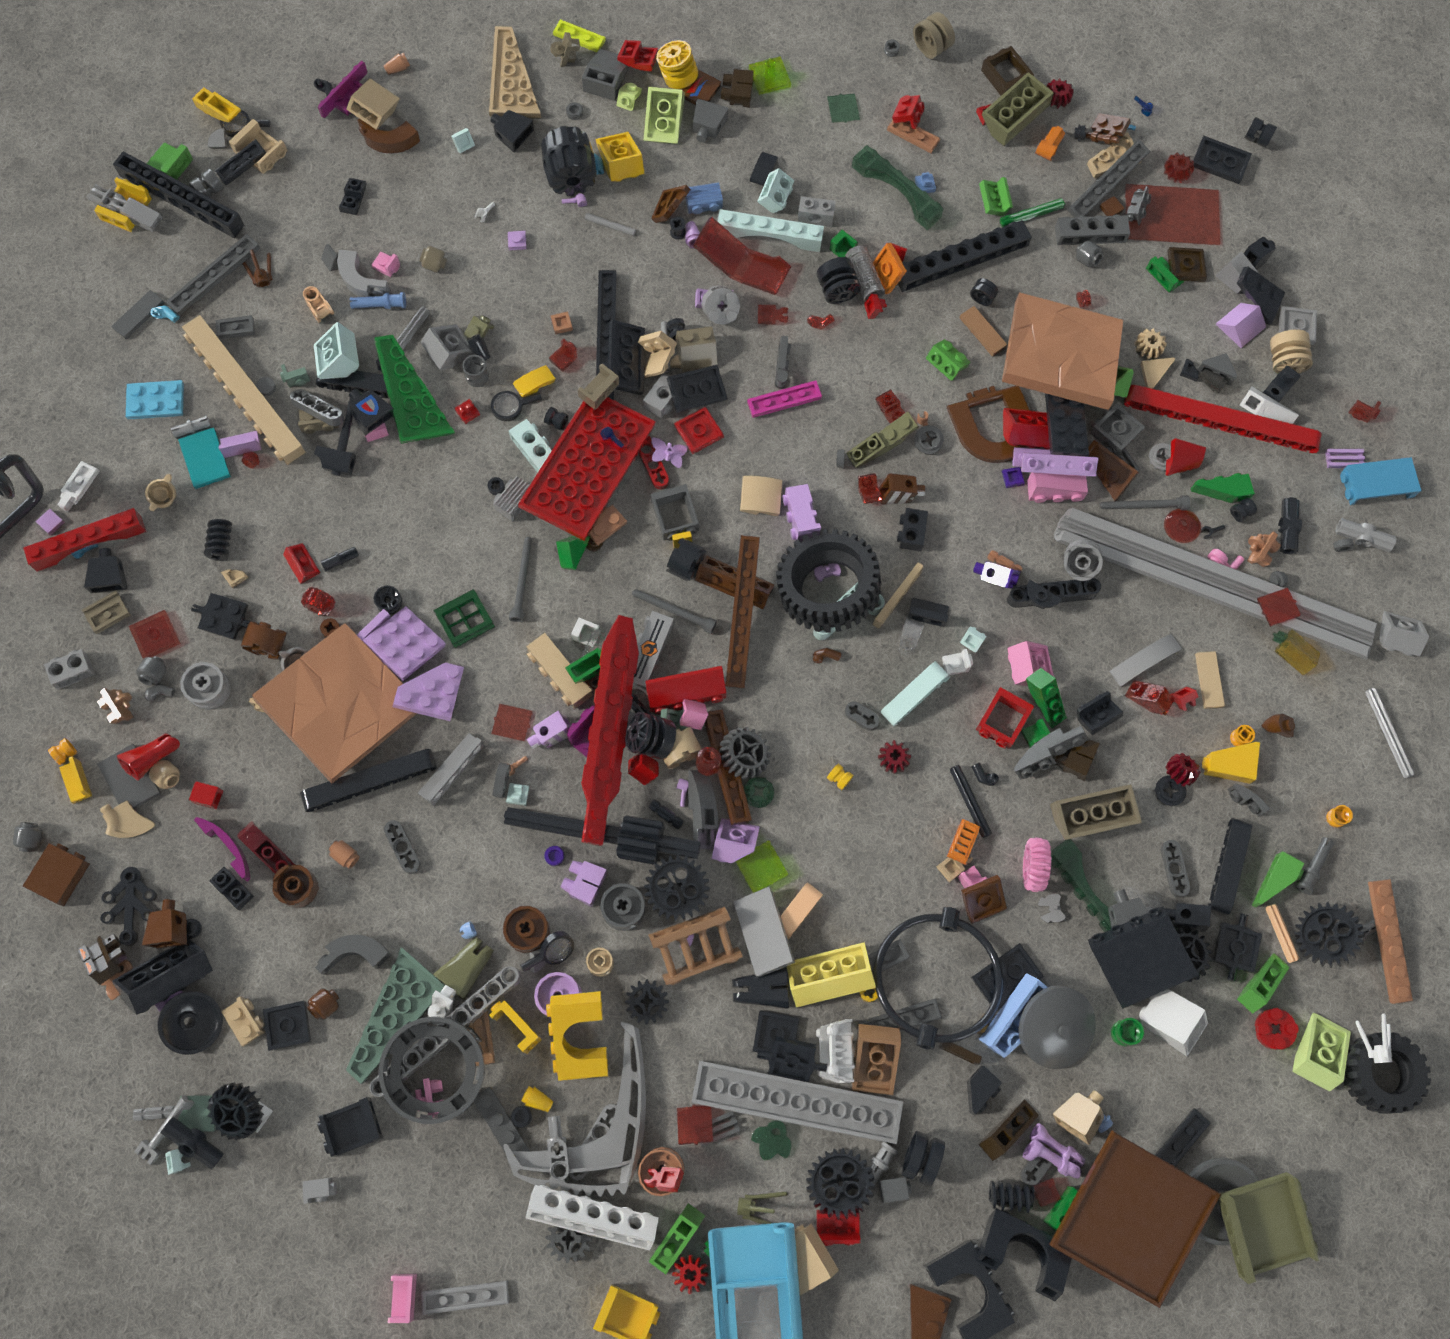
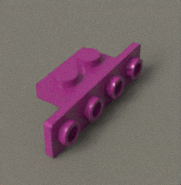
[318,61,368,119]

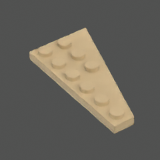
[489,26,541,118]

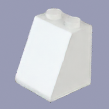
[1139,989,1208,1057]

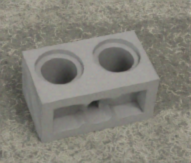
[44,649,95,690]

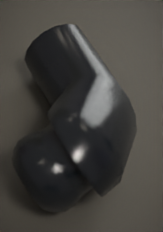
[314,78,333,97]
[971,763,999,786]

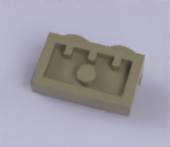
[298,405,339,434]

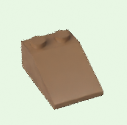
[852,1024,901,1095]

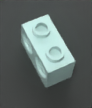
[757,168,795,213]

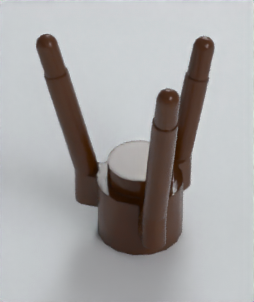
[242,249,273,288]

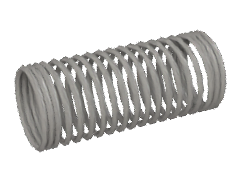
[845,245,885,302]

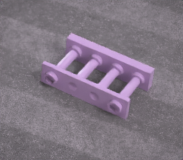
[1012,447,1098,476]

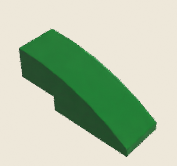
[565,648,601,684]

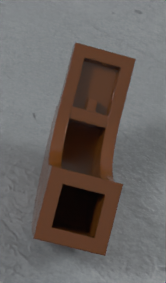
[357,118,420,154]

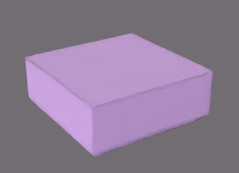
[35,509,65,536]

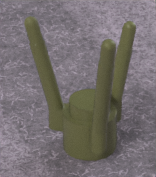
[737,1192,788,1224]

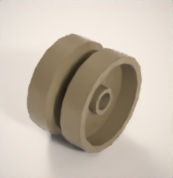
[913,12,955,59]

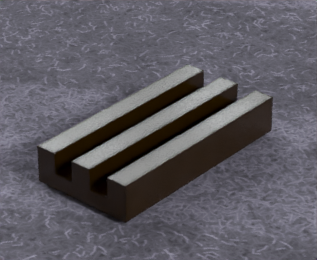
[939,1042,982,1065]

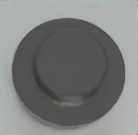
[1270,571,1288,588]

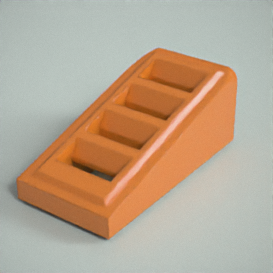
[947,819,980,864]

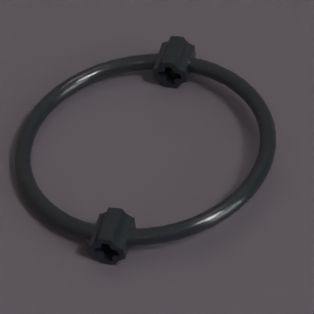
[874,907,1003,1050]

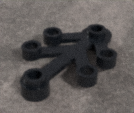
[100,867,157,946]

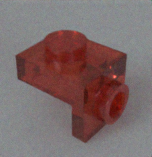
[549,339,577,372]
[1348,400,1382,423]
[858,473,882,504]

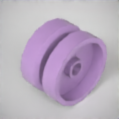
[534,972,582,1019]

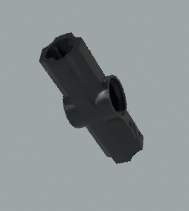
[1278,497,1302,555]
[160,1117,224,1170]

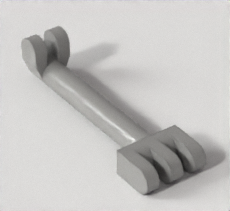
[134,1095,195,1166]

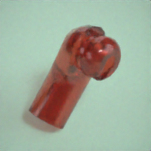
[807,314,835,330]

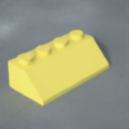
[787,942,876,1007]

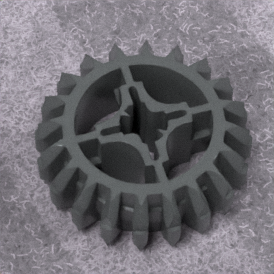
[719,727,771,779]

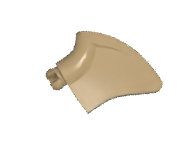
[100,800,155,838]

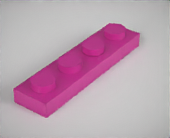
[747,380,822,418]

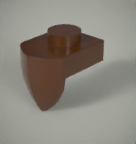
[1261,713,1295,738]

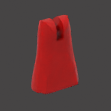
[117,733,180,781]

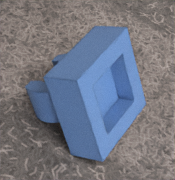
[915,172,936,194]

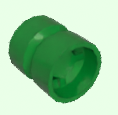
[1111,1018,1144,1047]

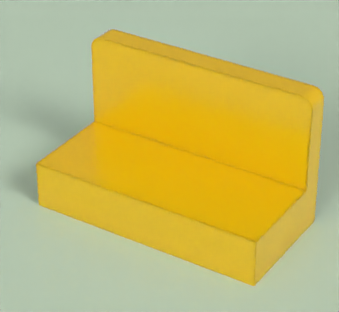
[59,756,92,804]

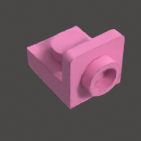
[371,252,400,277]

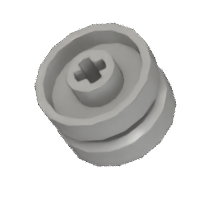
[180,662,231,710]

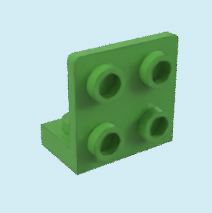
[146,143,193,180]

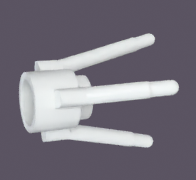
[1356,1013,1392,1063]

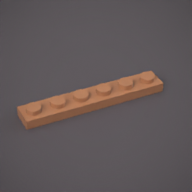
[1368,879,1413,1004]

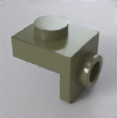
[464,315,495,338]

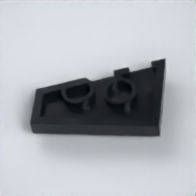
[1237,266,1286,325]

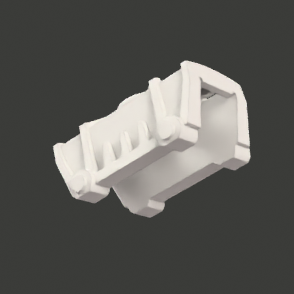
[816,1019,855,1083]

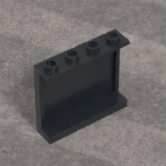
[1088,906,1199,1009]

